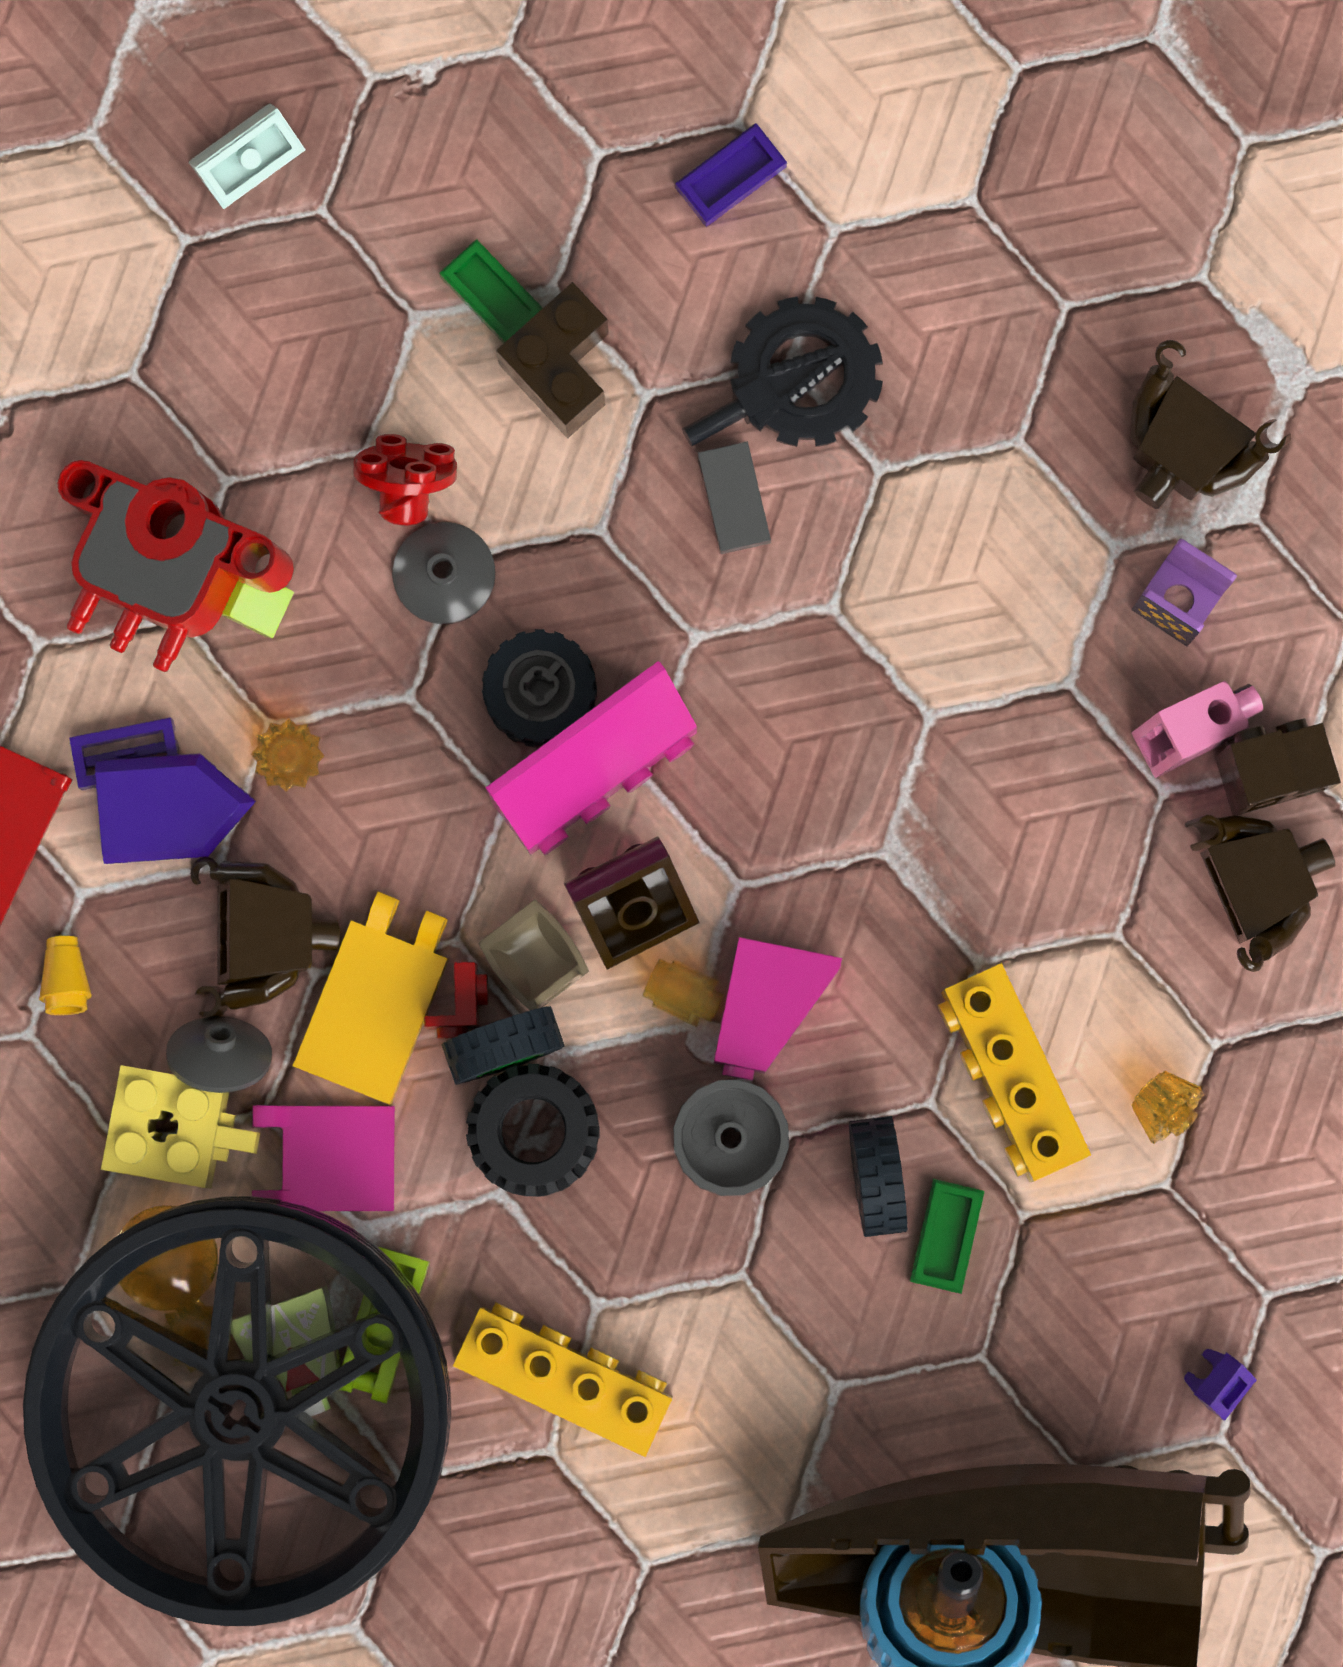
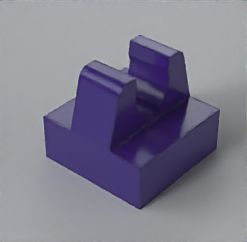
[1184,1349,1257,1421]

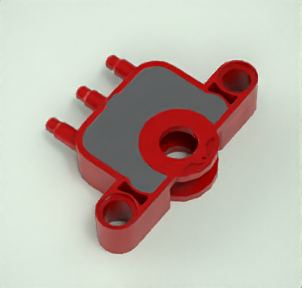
[57,460,294,672]

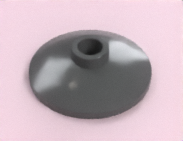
[392,522,496,624]
[166,1016,272,1093]

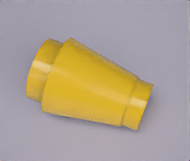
[39,936,92,1015]

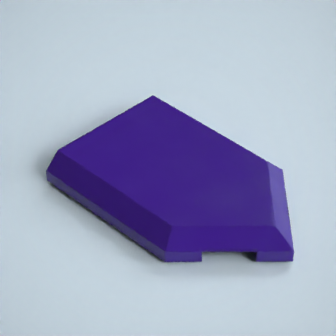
[95,753,256,864]

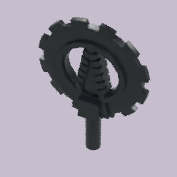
[682,297,883,447]

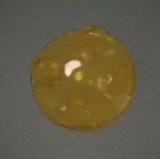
[119,1205,218,1311]

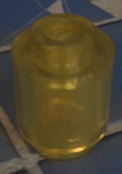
[642,959,724,1028]

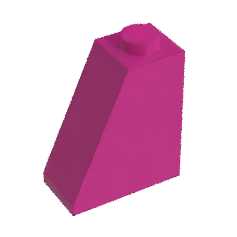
[714,937,842,1081]

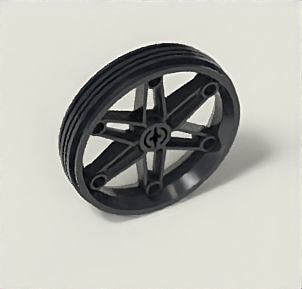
[23,1196,452,1626]

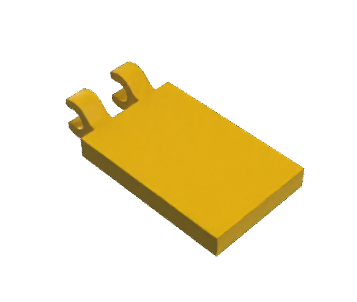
[293,892,449,1105]

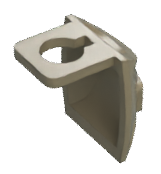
[479,899,589,1010]

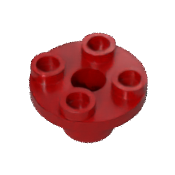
[353,434,457,526]

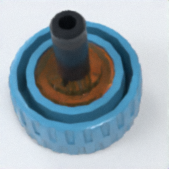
[860,1545,1042,1667]

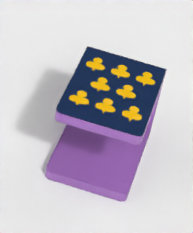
[1132,538,1237,647]

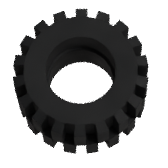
[466,1064,600,1197]

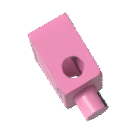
[1132,681,1263,778]

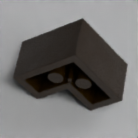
[496,282,609,439]
[1215,718,1341,816]

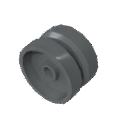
[673,1080,789,1196]

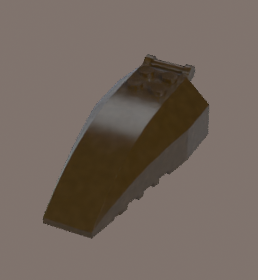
[758,1464,1250,1667]

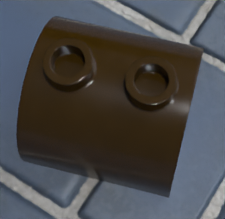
[564,836,700,970]

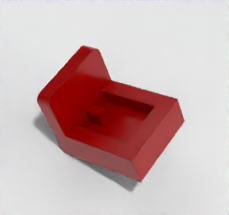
[424,962,489,1039]

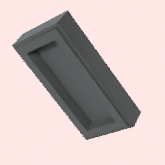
[698,441,771,555]

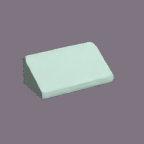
[189,104,306,209]

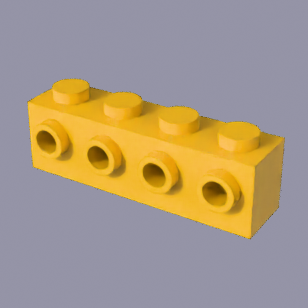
[938,963,1091,1182]
[453,1302,673,1457]

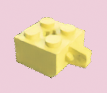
[101,1065,261,1189]

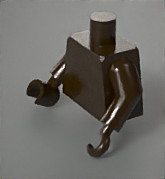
[1130,340,1291,509]
[1185,815,1336,972]
[190,857,340,1017]

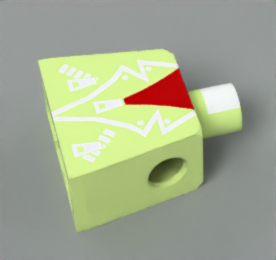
[231,1285,342,1416]

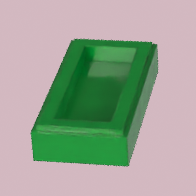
[439,239,543,344]
[909,1179,985,1294]

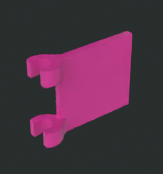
[252,1105,395,1211]

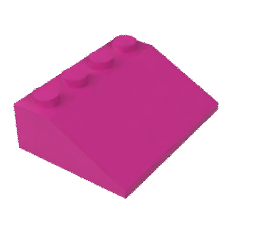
[486,661,697,855]

